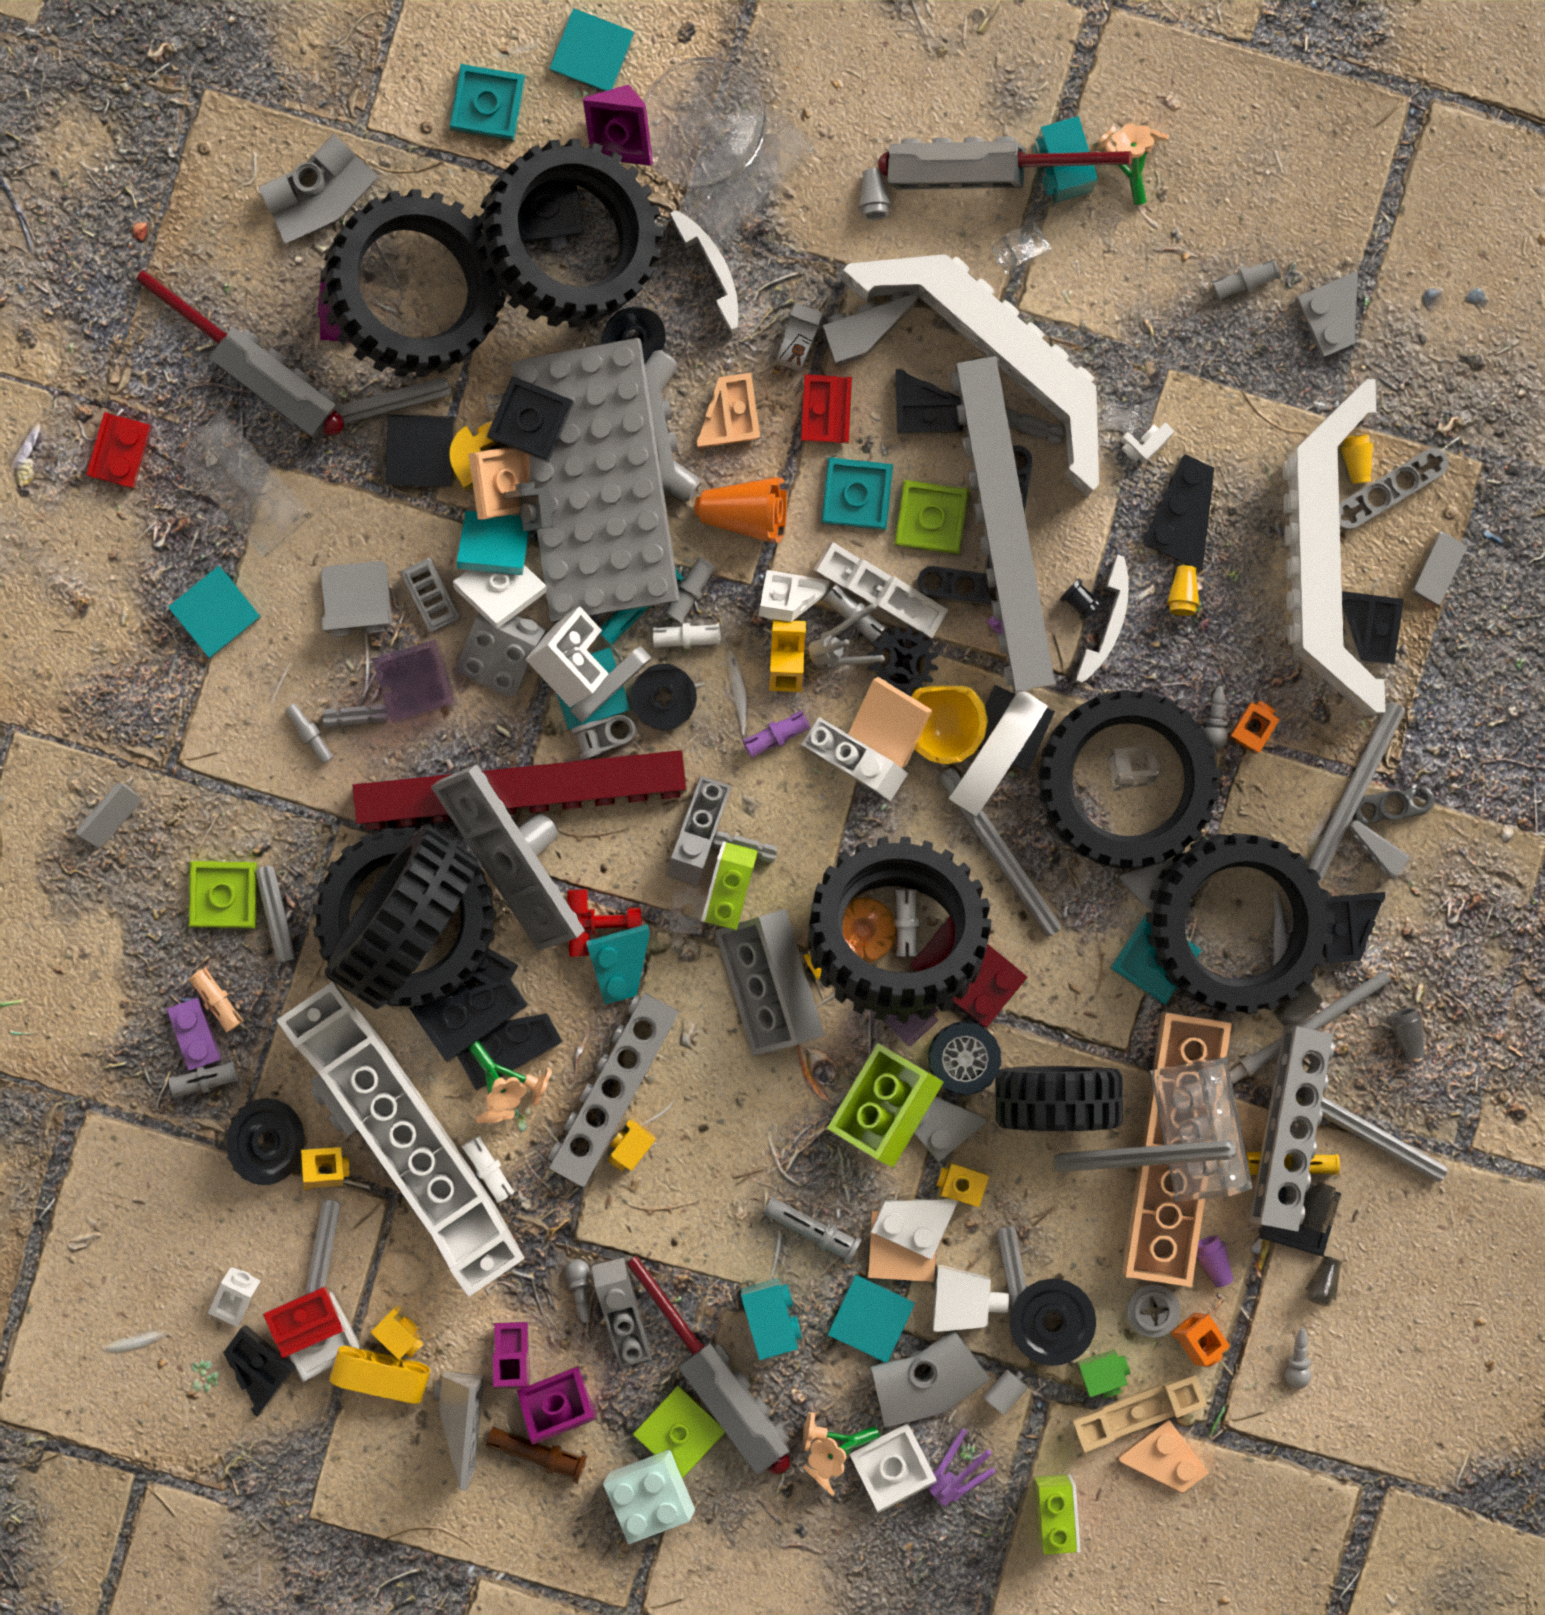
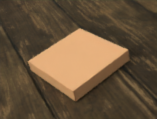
[468,447,530,520]
[848,677,932,768]
[868,1211,936,1282]

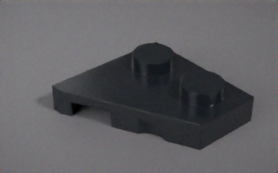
[895,369,963,434]
[1324,892,1385,963]
[223,1325,296,1417]

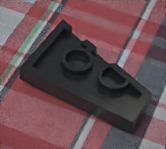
[1142,454,1214,572]
[409,977,529,1063]
[457,1013,564,1091]

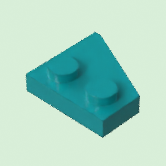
[586,924,650,1004]

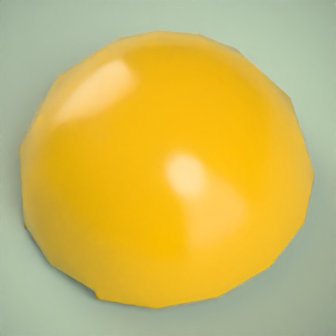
[912,685,988,765]

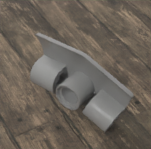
[259,134,378,244]
[870,1330,990,1427]

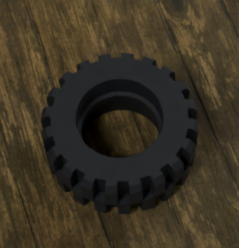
[995,1066,1123,1131]

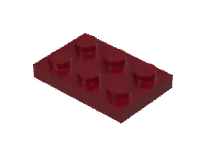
[910,916,1028,1028]

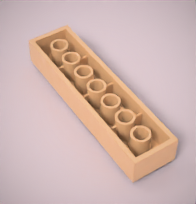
[1122,1012,1232,1287]

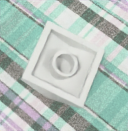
[849,1423,937,1513]

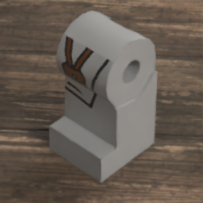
[776,303,823,372]

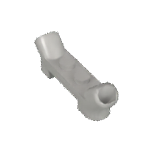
[645,350,700,502]

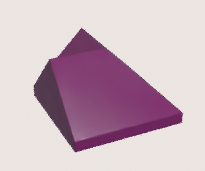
[583,85,653,166]

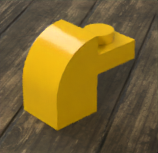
[449,421,499,491]
[769,620,806,692]

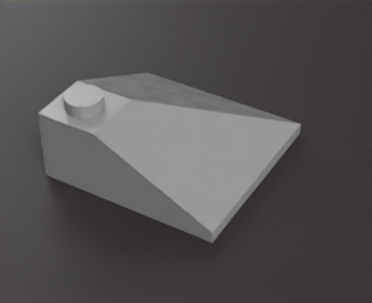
[434,1372,484,1490]

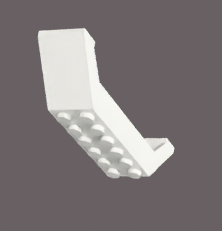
[842,254,1099,498]
[1282,379,1385,716]
[276,981,525,1297]

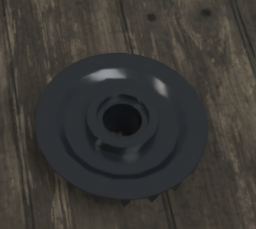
[224,1098,305,1185]
[1009,1278,1096,1366]

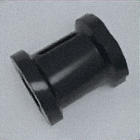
[1059,578,1103,621]

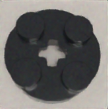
[631,664,697,730]

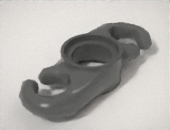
[1354,785,1435,825]

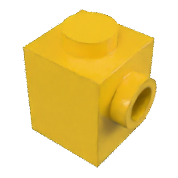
[936,1162,989,1207]

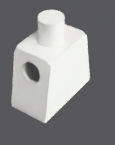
[932,1265,1009,1332]

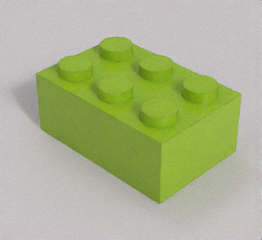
[827,1042,944,1168]

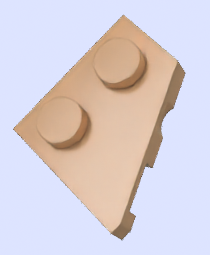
[697,373,760,448]
[1117,1419,1209,1493]

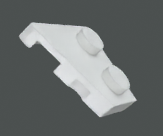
[759,570,829,622]
[871,1198,958,1259]

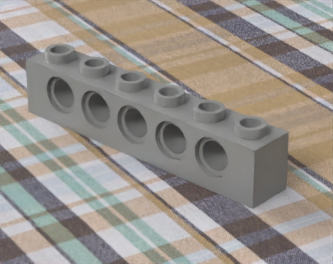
[548,992,680,1187]
[1249,1026,1334,1232]

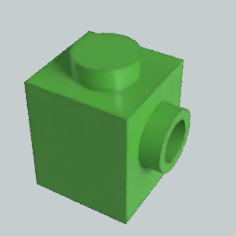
[1077,1349,1131,1398]

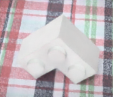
[525,606,608,707]

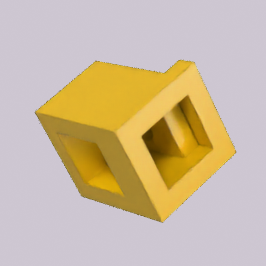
[607,1118,657,1172]
[301,1147,350,1191]
[370,1305,424,1360]

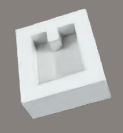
[1121,422,1175,464]
[208,1267,260,1328]

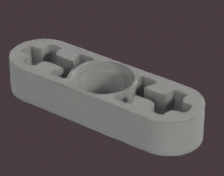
[571,646,652,723]

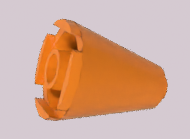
[694,477,787,543]

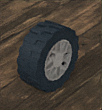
[928,1022,1002,1095]

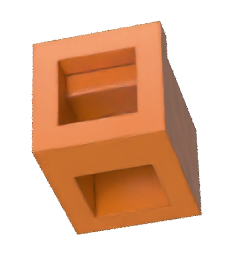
[1228,701,1280,754]
[1170,1313,1230,1367]

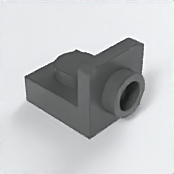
[504,482,553,531]

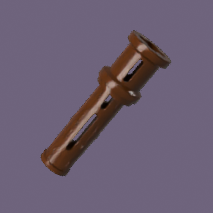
[486,1426,588,1484]

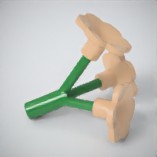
[1089,124,1169,205]
[468,1041,552,1123]
[802,1412,879,1496]

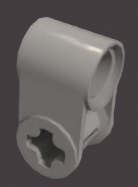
[571,715,637,761]

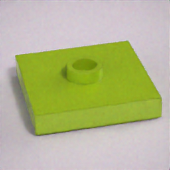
[633,1384,725,1478]

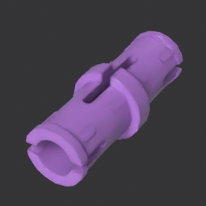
[742,710,810,759]

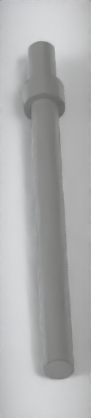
[1223,970,1391,1089]

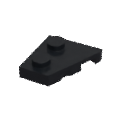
[1342,591,1404,665]

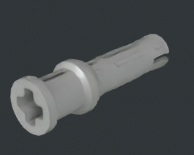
[763,1196,862,1265]

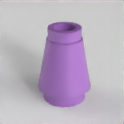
[1196,1235,1234,1288]

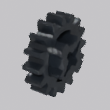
[867,626,938,697]

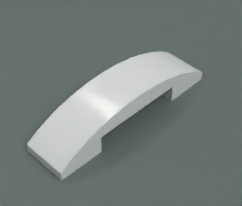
[670,210,738,335]
[1074,555,1129,684]
[949,691,1048,817]

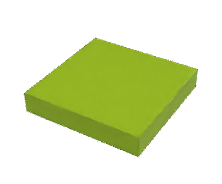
[894,480,969,555]
[189,861,257,928]

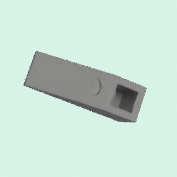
[822,291,918,367]
[666,776,732,886]
[592,1258,652,1368]

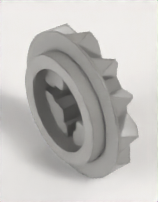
[1127,1284,1180,1337]

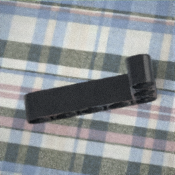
[917,445,1032,608]

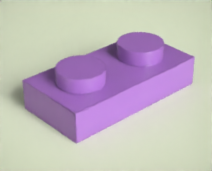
[167,997,221,1071]

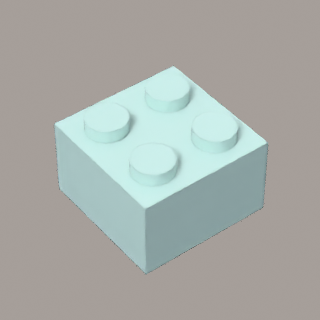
[603,1449,695,1545]

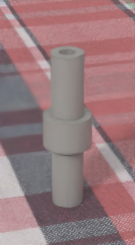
[285,703,334,764]

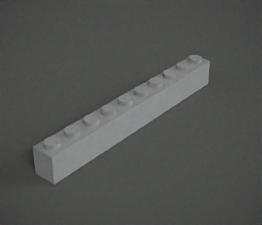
[950,356,1055,693]

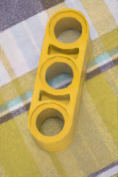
[329,1346,431,1404]

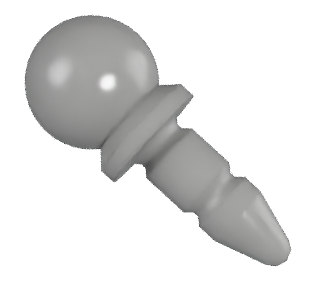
[1205,686,1228,750]
[564,1259,591,1323]
[1285,1328,1311,1389]

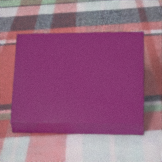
[517,1366,597,1445]

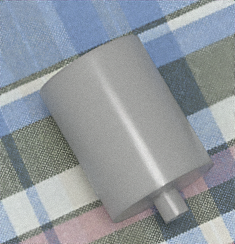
[984,1369,1028,1415]

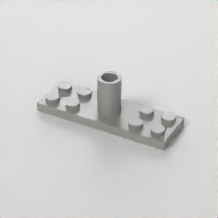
[431,764,585,951]

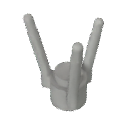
[808,604,885,668]

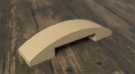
[1072,1374,1207,1453]

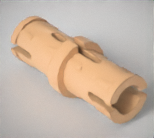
[188,967,244,1033]

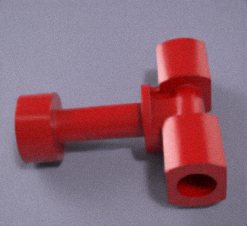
[567,889,642,957]

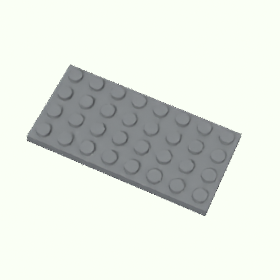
[512,338,680,622]

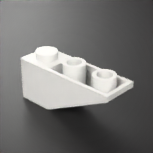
[801,717,908,801]

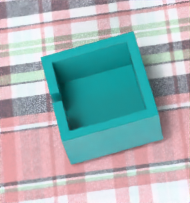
[1032,116,1098,203]
[741,1277,802,1360]

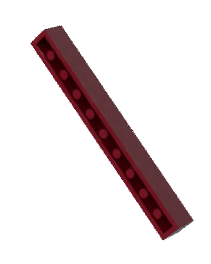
[352,750,687,830]

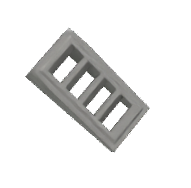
[401,558,460,633]
[1348,820,1410,879]

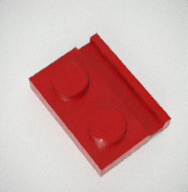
[801,375,852,444]
[86,412,152,489]
[263,1286,345,1358]

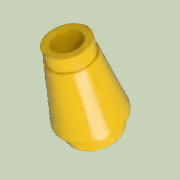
[1340,434,1373,484]
[1167,565,1200,616]

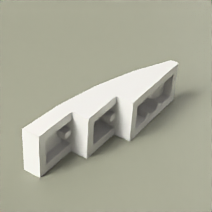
[813,541,948,638]

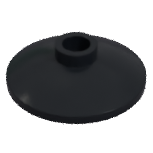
[602,306,666,364]

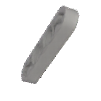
[1339,448,1449,530]

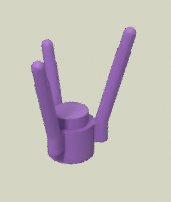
[927,1429,995,1506]

